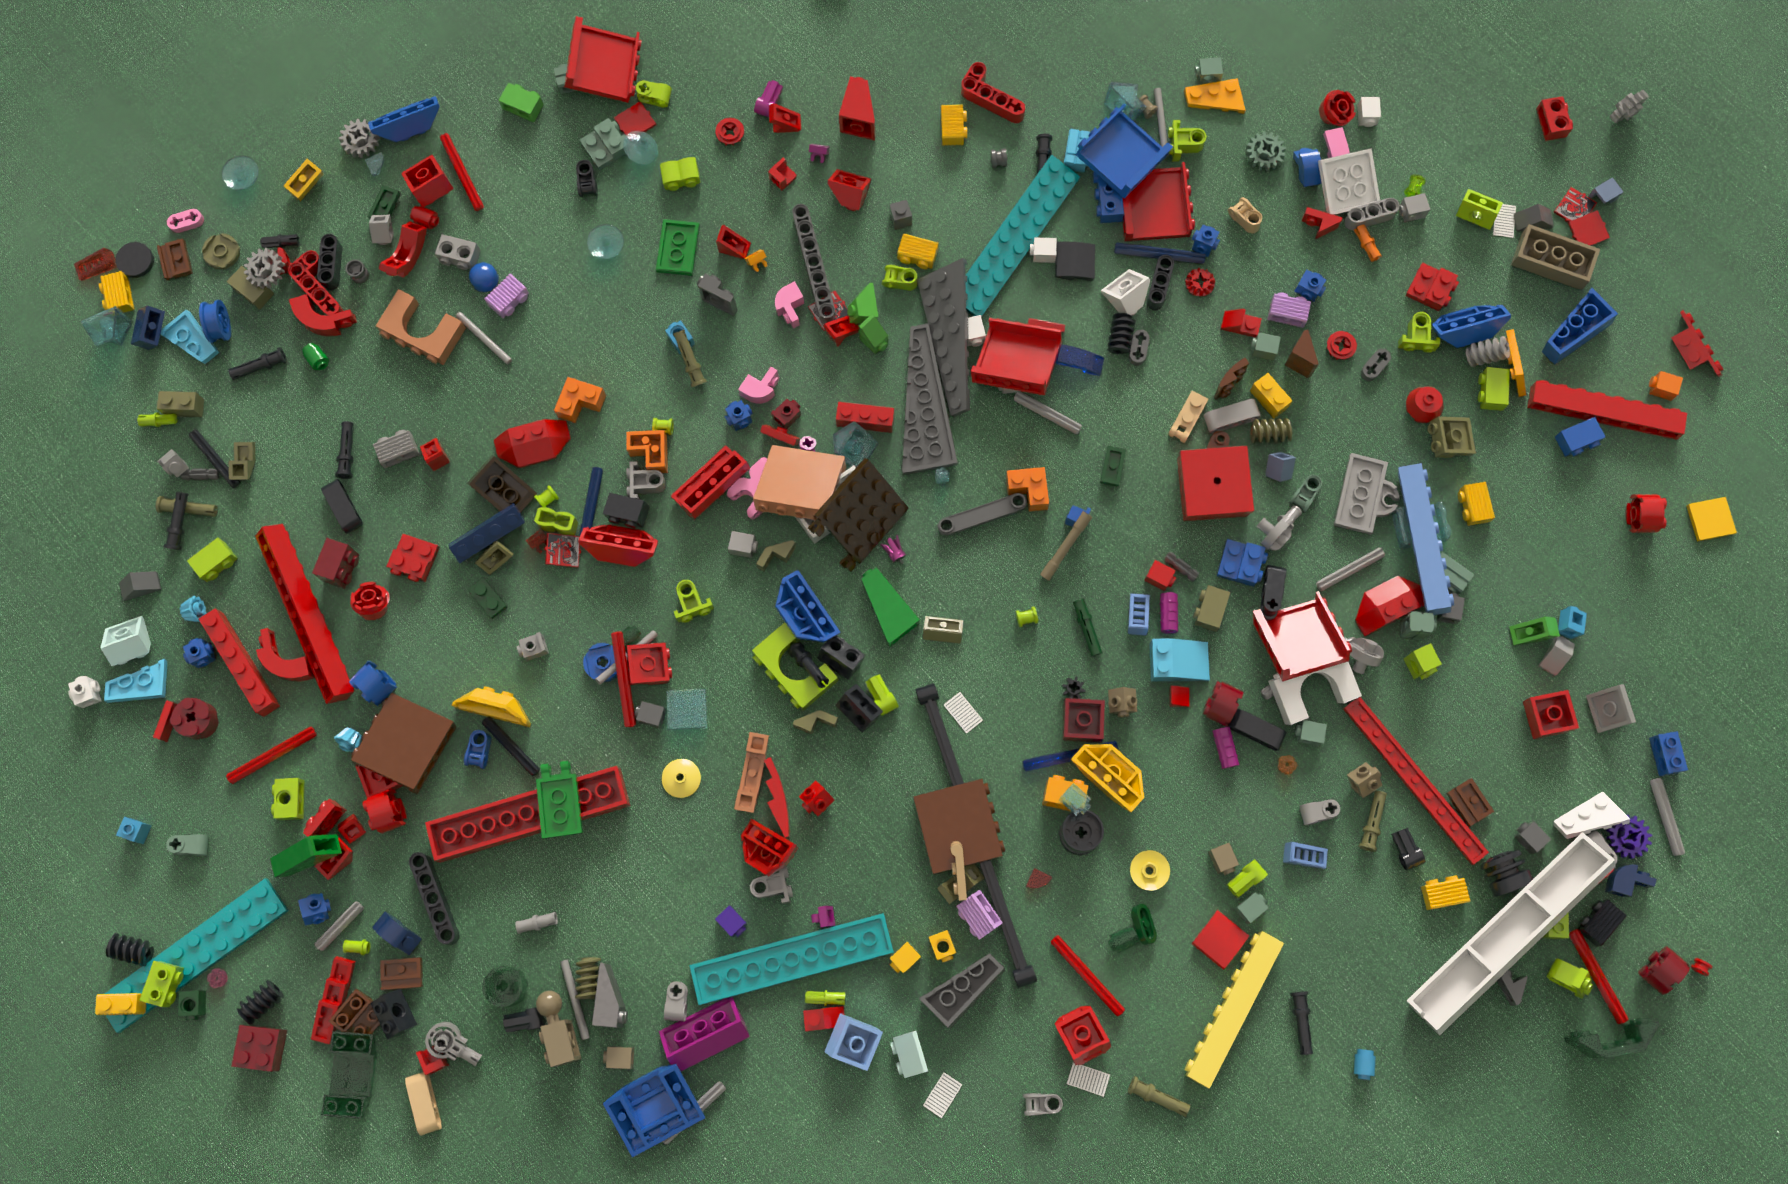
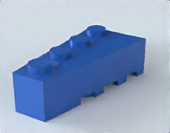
[1542,288,1618,365]

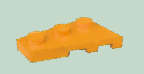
[1184,78,1246,114]
[1506,329,1526,397]

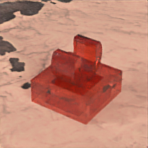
[525,529,547,553]

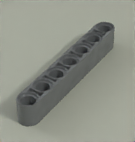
[792,204,836,324]

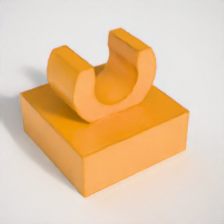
[744,250,767,272]

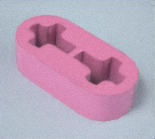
[167,209,204,233]

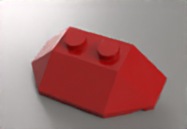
[494,419,571,468]
[578,524,658,567]
[1355,576,1425,637]
[741,819,798,877]

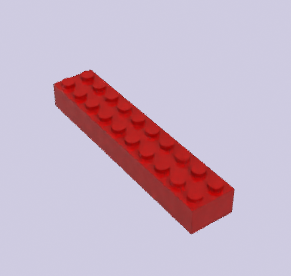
[425,766,630,863]

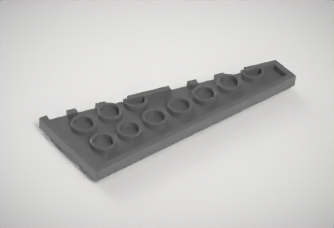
[902,324,958,475]

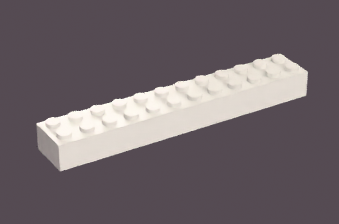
[1407,832,1616,1035]

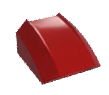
[1055,1006,1111,1065]

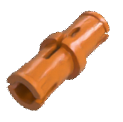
[1354,224,1382,262]

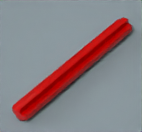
[440,133,484,211]
[611,631,636,727]
[226,727,317,784]
[1569,929,1629,1024]
[1051,935,1125,1016]

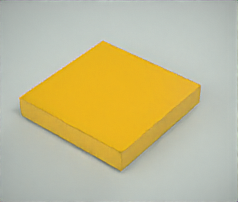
[1686,497,1737,542]

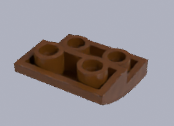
[1214,357,1249,400]
[329,989,380,1046]

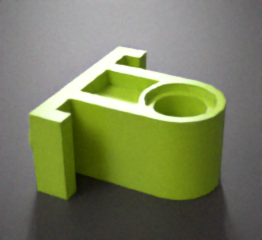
[1168,120,1207,162]
[1398,312,1440,353]
[673,580,714,623]
[1546,959,1593,999]

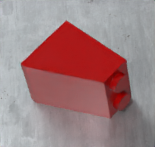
[839,76,876,140]

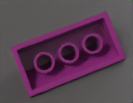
[659,996,750,1071]

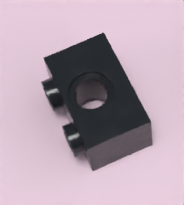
[371,989,417,1040]

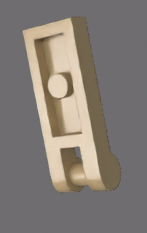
[1168,391,1208,444]
[950,841,967,901]

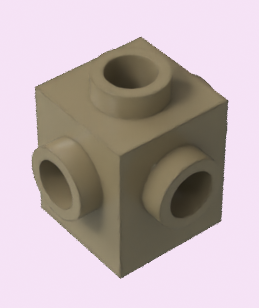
[1108,687,1137,717]
[1347,762,1382,798]

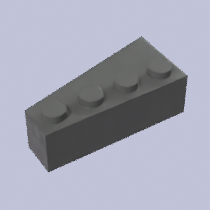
[919,953,1006,1029]

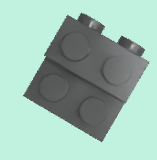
[697,274,737,316]

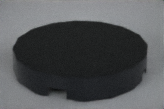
[115,242,154,278]

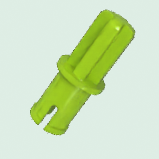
[137,412,177,427]
[805,990,845,1006]

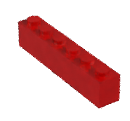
[199,608,280,717]

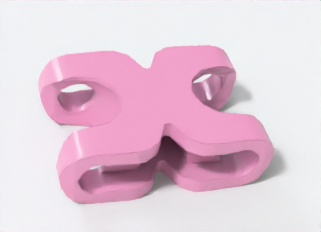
[727,457,767,520]

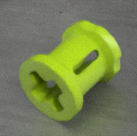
[652,418,674,435]
[534,485,560,508]
[1015,606,1038,627]

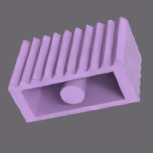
[484,274,529,318]
[1267,293,1311,328]
[956,890,1003,940]

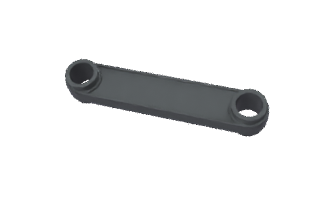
[938,493,1026,536]

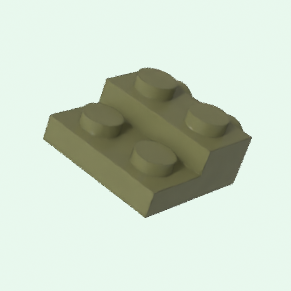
[1428,417,1476,458]

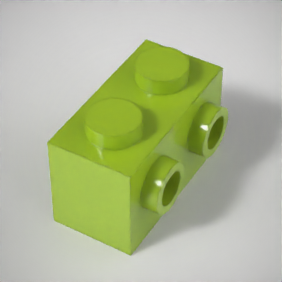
[139,961,184,1007]

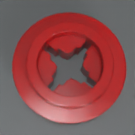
[715,118,744,146]
[1185,267,1215,296]
[1326,331,1357,360]

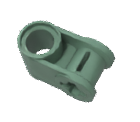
[1289,475,1322,512]
[166,834,209,856]

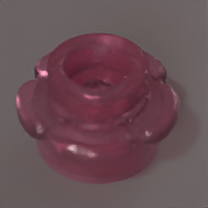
[207,968,227,988]

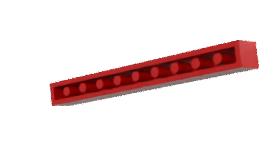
[255,524,354,704]

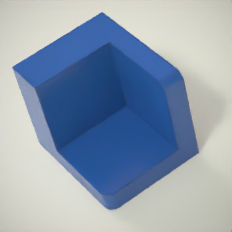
[1065,505,1091,527]

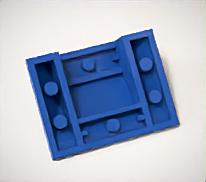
[603,1064,705,1157]

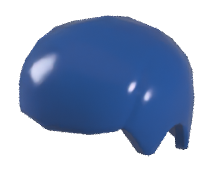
[469,262,499,292]

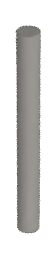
[1154,88,1169,156]
[456,312,512,365]
[595,630,658,685]
[560,960,590,1040]

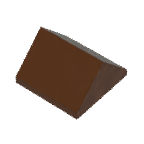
[1284,330,1319,378]

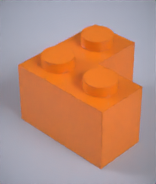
[554,377,606,423]
[626,430,668,473]
[1006,467,1049,512]

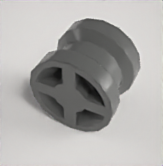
[991,148,1007,168]

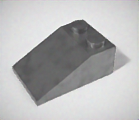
[592,963,628,1028]

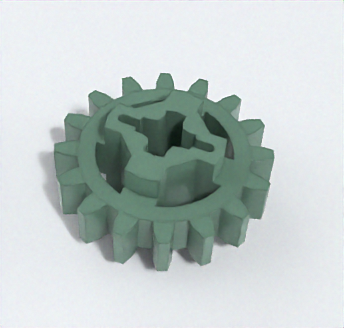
[1245,131,1286,171]

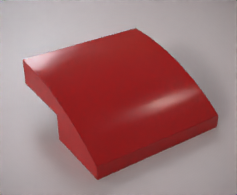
[1191,910,1249,970]

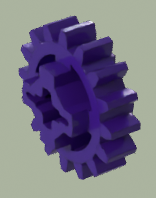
[1606,815,1652,859]

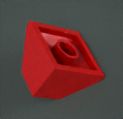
[827,169,871,211]

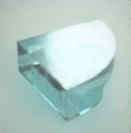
[365,152,384,177]

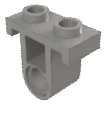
[626,461,666,499]
[750,866,793,904]

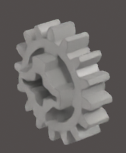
[1610,90,1649,123]
[339,119,380,158]
[244,248,285,289]

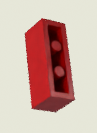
[836,402,895,433]

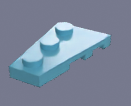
[160,310,219,364]
[104,659,168,703]

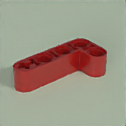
[961,62,1025,123]
[288,250,344,316]

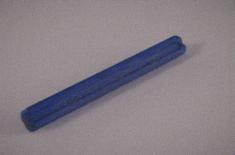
[1022,741,1118,771]

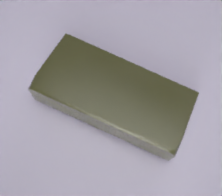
[923,616,963,643]

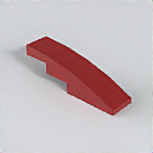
[764,757,790,839]
[311,956,356,1044]

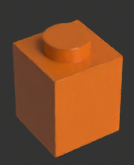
[1649,371,1683,401]

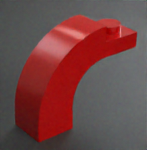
[379,221,427,278]
[289,294,357,336]
[256,628,315,682]

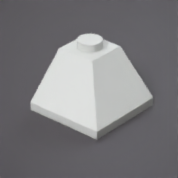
[1101,269,1150,315]

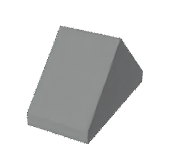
[1538,635,1575,676]

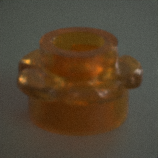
[1278,755,1297,774]

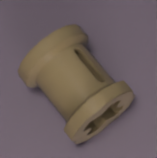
[1134,95,1158,119]

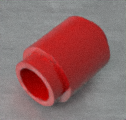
[410,206,439,229]

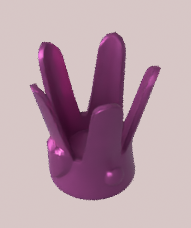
[880,535,906,564]

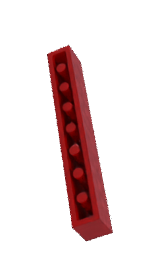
[1527,380,1687,440]

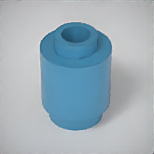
[1354,1049,1376,1080]

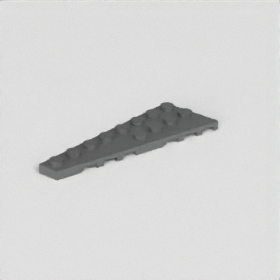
[918,258,970,417]

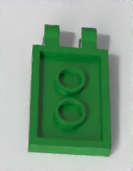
[536,761,583,839]

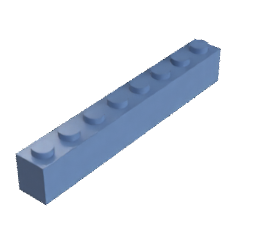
[1398,463,1454,615]

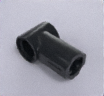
[1391,828,1426,871]
[503,1007,545,1032]

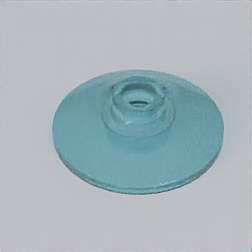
[623,131,658,164]
[222,156,259,190]
[587,224,624,259]

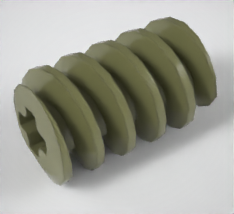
[1250,418,1292,443]
[575,957,601,999]

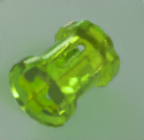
[1404,174,1426,197]

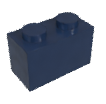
[131,305,165,350]

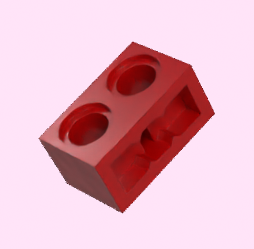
[1536,96,1573,141]

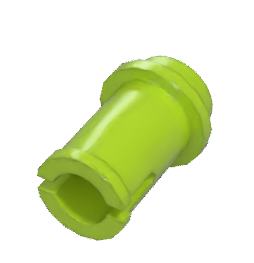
[343,939,371,956]

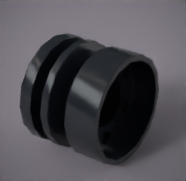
[1059,809,1104,856]
[1480,849,1533,897]

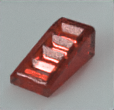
[74,247,117,281]

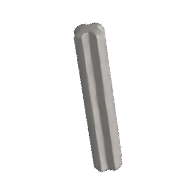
[315,901,364,951]

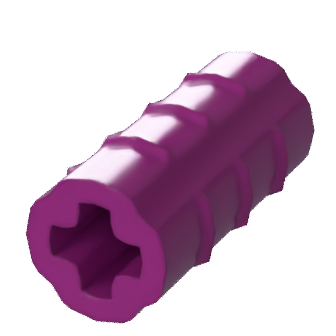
[1160,592,1179,634]
[1212,727,1239,769]

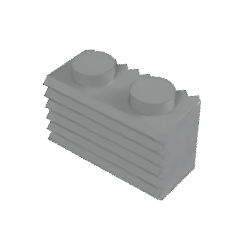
[373,430,420,468]

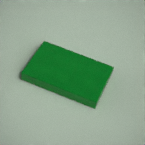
[656,219,700,276]

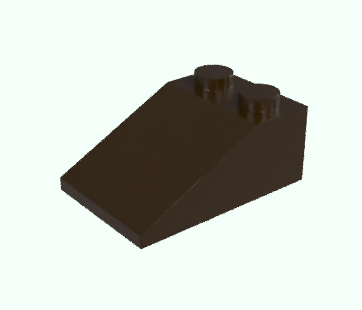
[467,455,538,513]

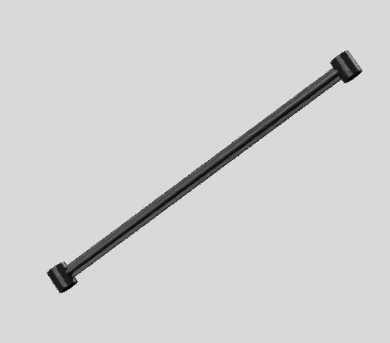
[915,683,1037,988]

